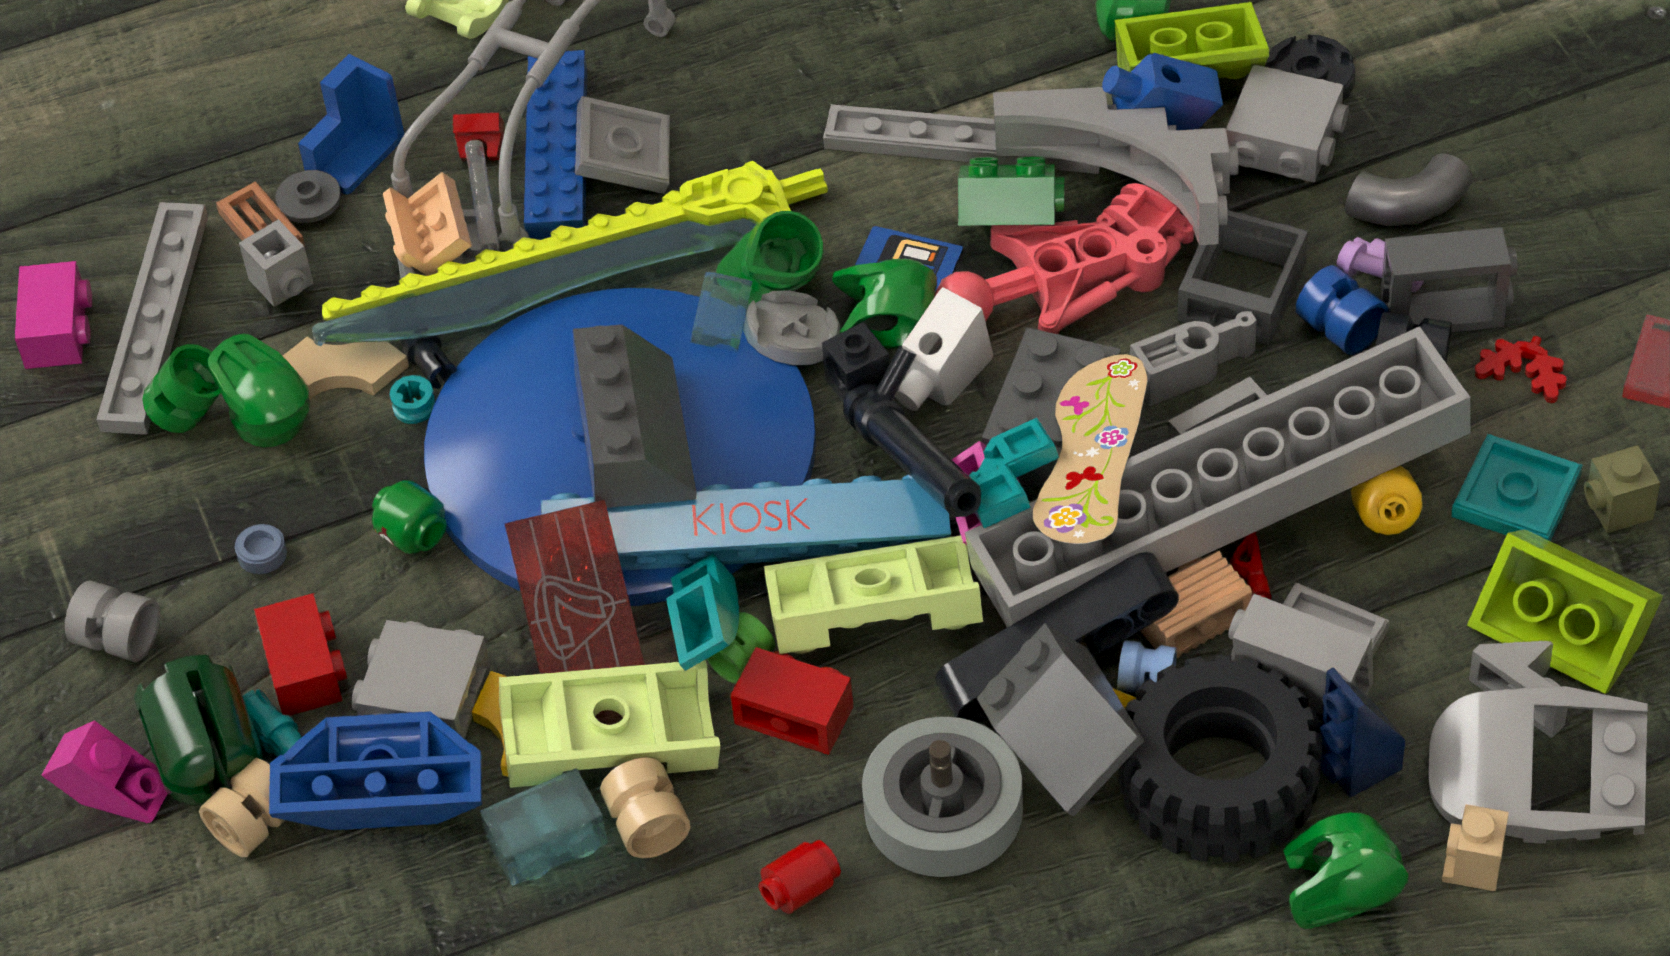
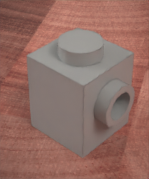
[239,219,314,307]

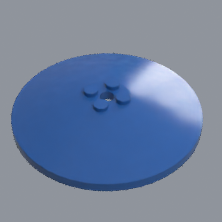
[424,288,816,608]

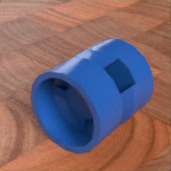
[1295,265,1389,355]

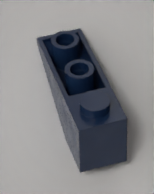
[1320,667,1405,798]

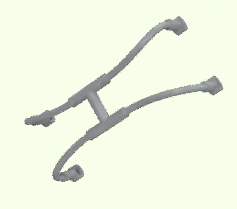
[391,0,676,252]

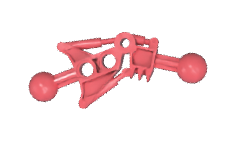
[935,183,1195,334]

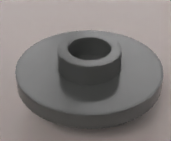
[276,170,341,223]

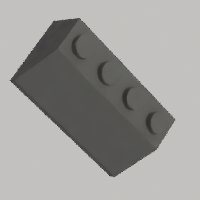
[573,324,697,509]

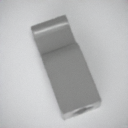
[1130,311,1257,406]

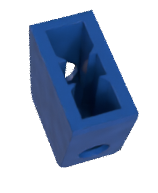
[1102,53,1223,130]

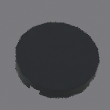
[1265,35,1355,101]

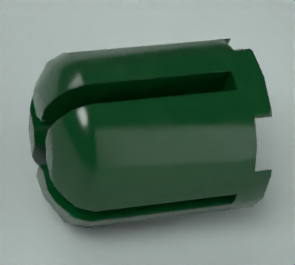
[134,655,263,806]

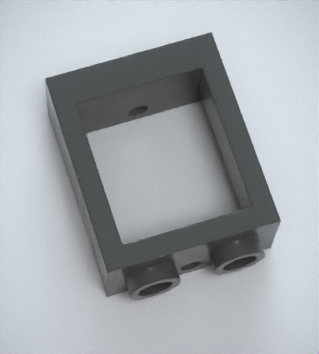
[1178,210,1308,346]
[1380,227,1518,332]

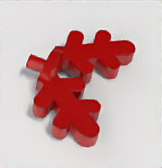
[1475,336,1567,403]

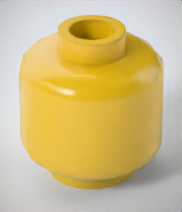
[1351,465,1423,535]

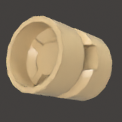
[600,757,691,859]
[199,758,285,857]

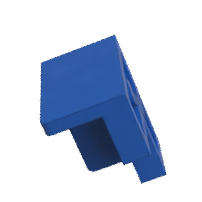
[298,54,404,195]

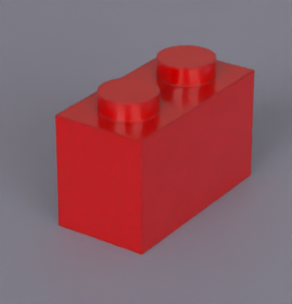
[254,593,347,716]
[730,647,854,755]

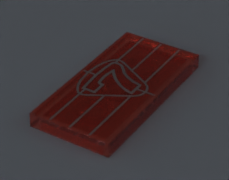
[504,500,645,713]

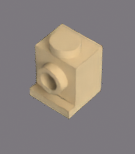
[1442,804,1509,892]

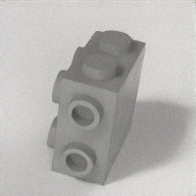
[1226,64,1349,183]
[352,620,491,739]

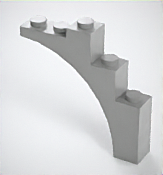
[993,87,1238,245]

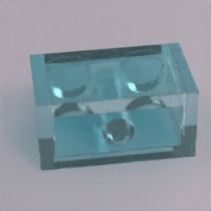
[480,768,608,886]

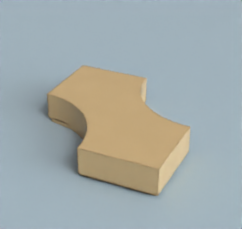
[283,332,409,399]

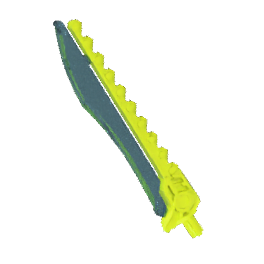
[312,161,828,346]

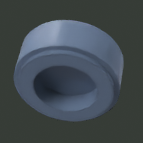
[235,524,287,574]

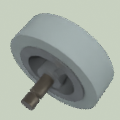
[862,717,1023,877]

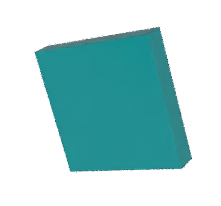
[1451,434,1583,541]

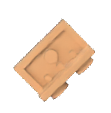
[383,172,472,276]

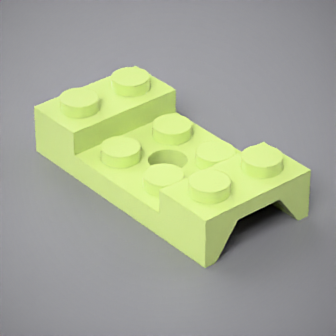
[764,535,983,654]
[499,660,720,788]

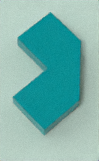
[969,418,1059,529]

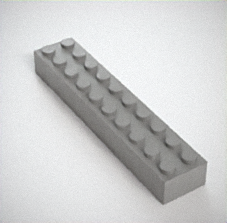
[965,326,1471,628]

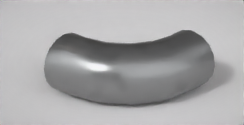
[1345,154,1473,226]

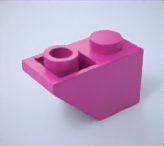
[41,720,168,823]

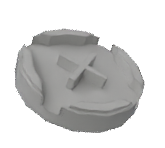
[743,290,840,365]

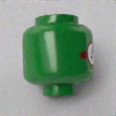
[372,480,447,554]

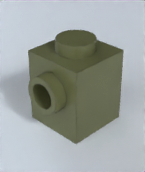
[1584,445,1660,533]

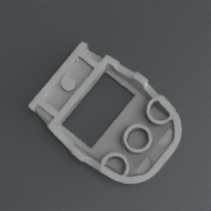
[1428,686,1648,844]

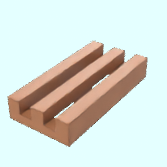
[216,181,305,247]

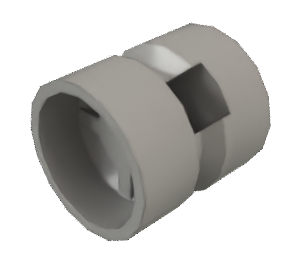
[65,580,160,662]

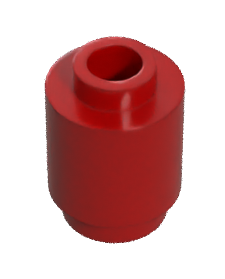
[759,840,841,914]

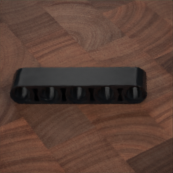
[935,552,1179,723]

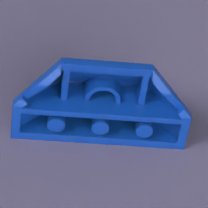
[269,711,482,830]

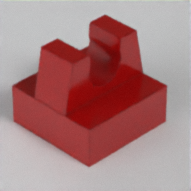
[453,113,505,162]

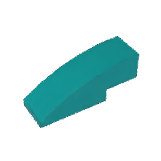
[666,553,739,671]

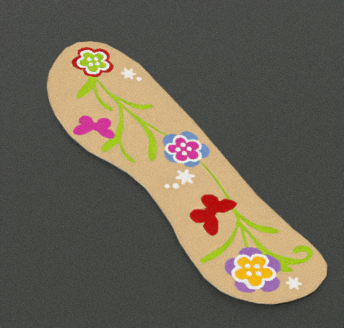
[1033,354,1148,544]

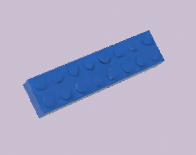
[524,50,587,240]

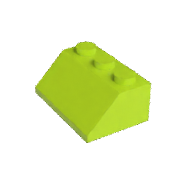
[1115,2,1269,79]
[1467,529,1663,694]

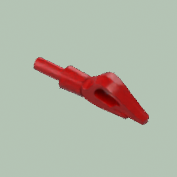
[1230,532,1272,600]

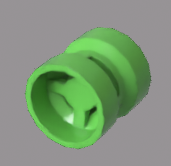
[707,612,775,684]

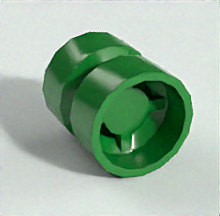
[142,344,221,433]

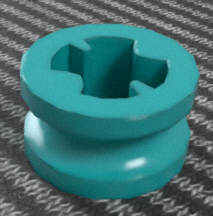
[389,375,435,424]

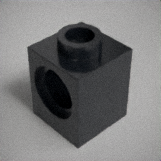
[822,322,890,402]

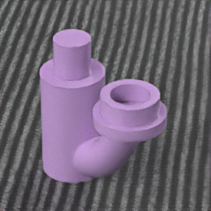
[1337,237,1424,293]

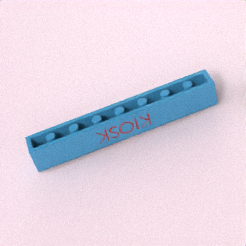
[541,475,951,575]

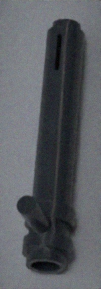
[843,345,982,517]

